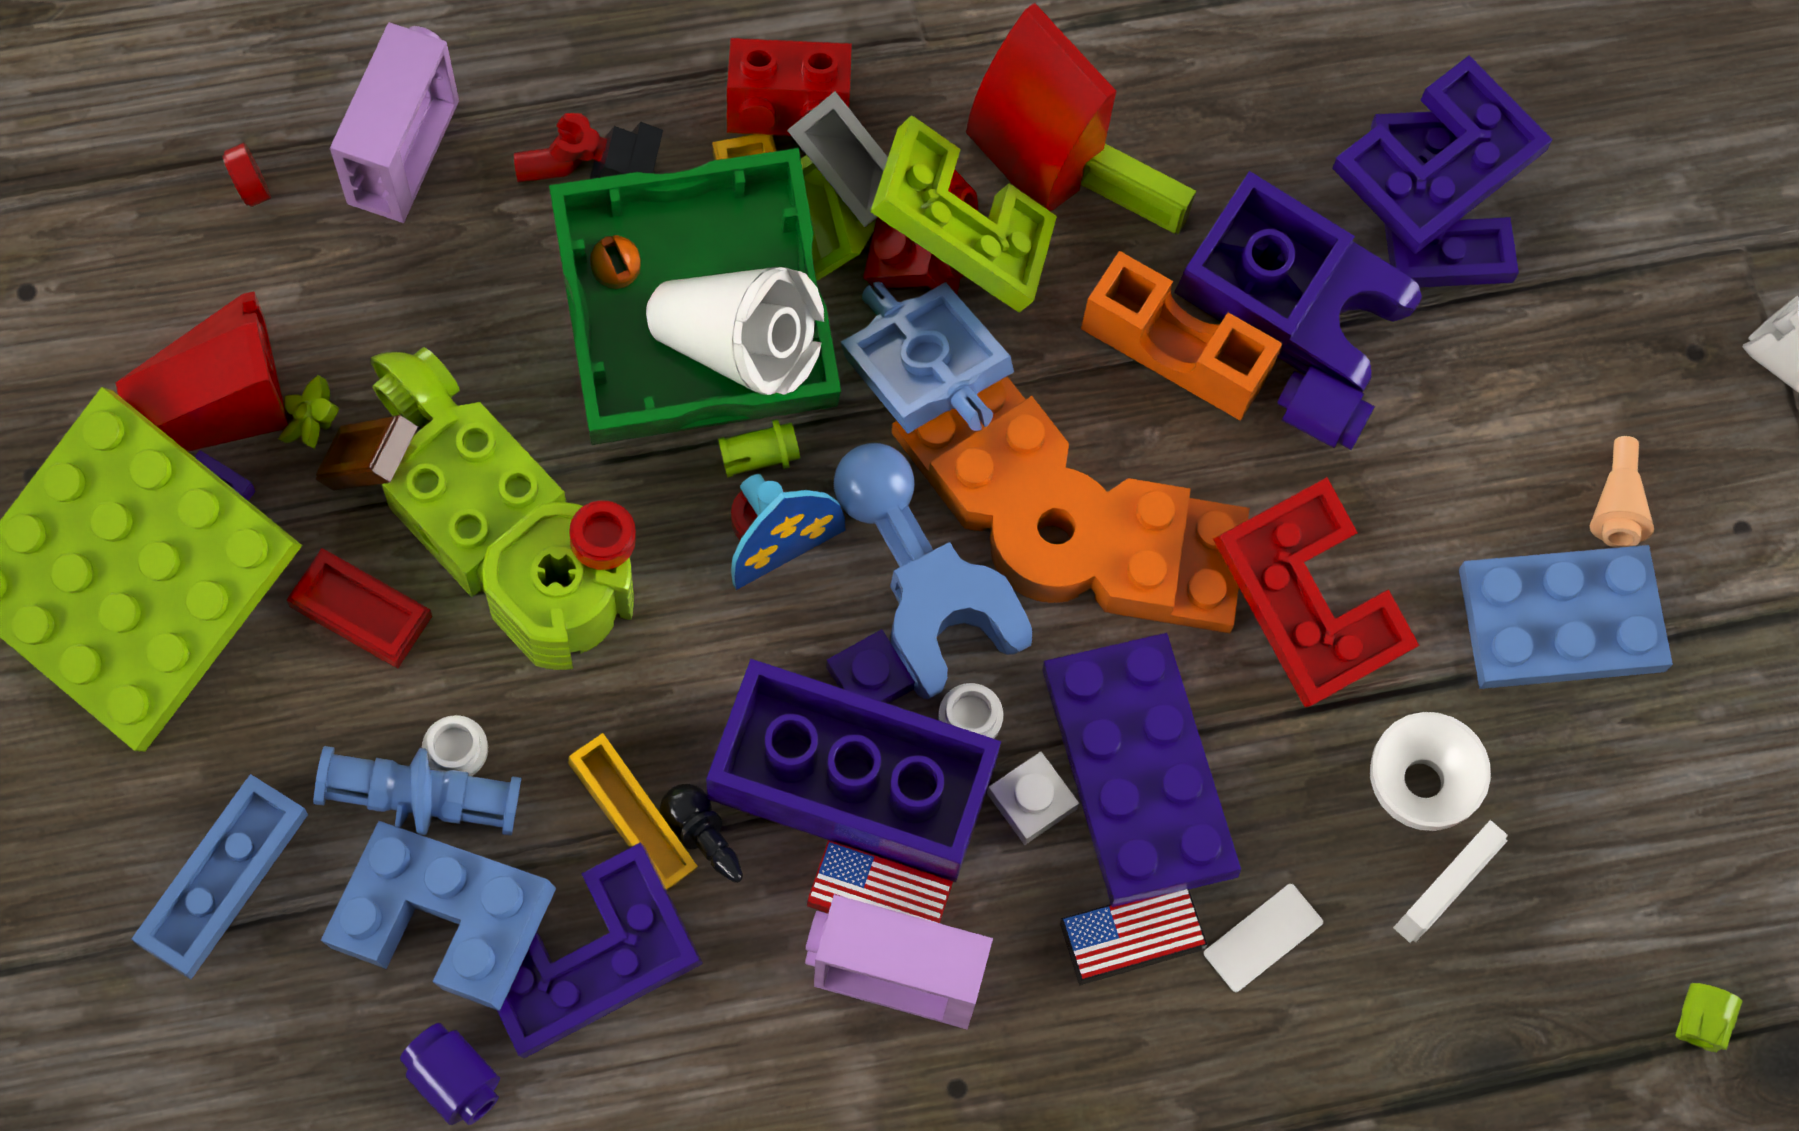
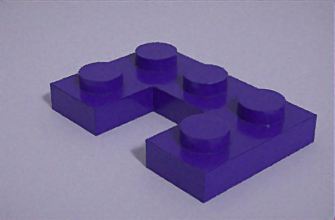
[1332,55,1552,254]
[1371,112,1519,288]
[497,842,703,1059]

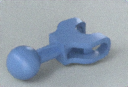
[833,443,1032,699]

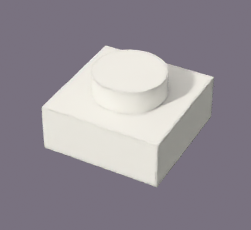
[987,752,1079,845]

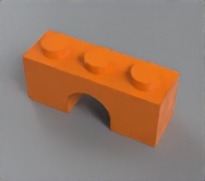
[1081,251,1282,421]

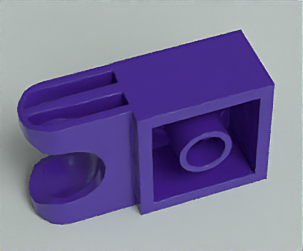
[1174,171,1422,392]

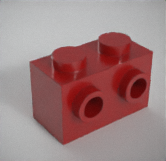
[727,38,852,136]

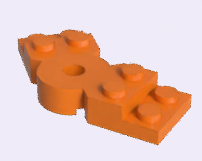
[891,376,1250,634]

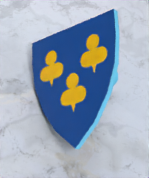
[731,474,846,590]

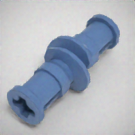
[313,746,522,836]

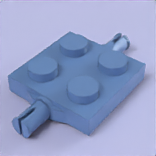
[841,282,1014,434]

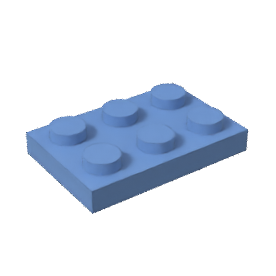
[1459,545,1673,689]

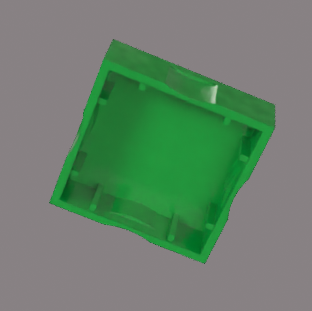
[549,148,841,445]

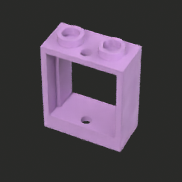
[330,22,459,223]
[805,894,993,1029]

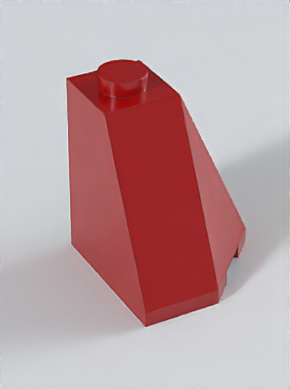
[115,291,289,452]

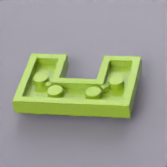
[870,115,1057,313]

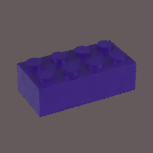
[706,659,1001,882]

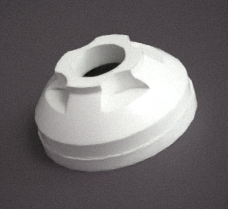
[1370,712,1491,831]

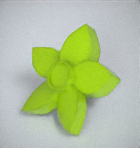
[278,375,340,449]

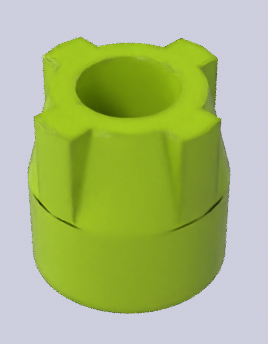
[1675,983,1742,1053]

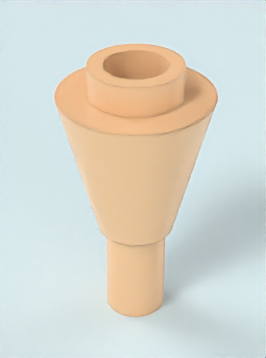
[1590,436,1654,548]

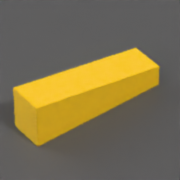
[568,733,698,890]

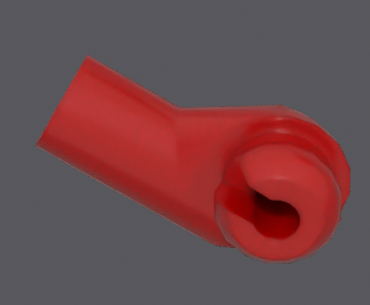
[514,113,590,183]

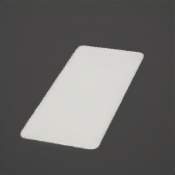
[1204,884,1323,992]

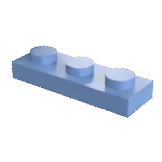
[131,774,308,980]

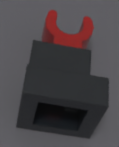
[550,113,663,179]

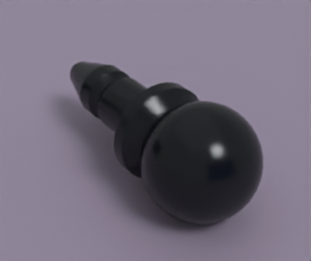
[660,784,743,883]

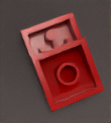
[966,3,1117,212]

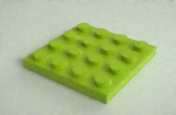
[0,387,303,752]

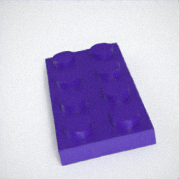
[1042,633,1241,907]

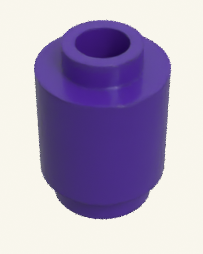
[1277,366,1375,450]
[400,1023,500,1125]

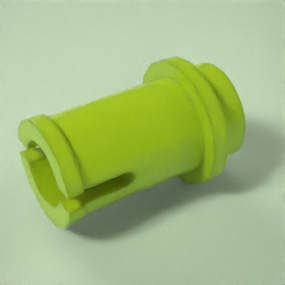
[718,419,800,478]

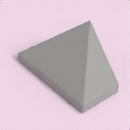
[787,91,888,227]

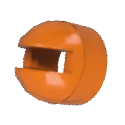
[590,235,641,289]

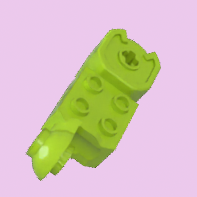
[370,347,634,670]

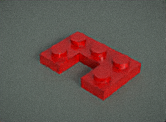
[1213,477,1420,707]

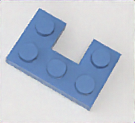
[321,821,556,1011]

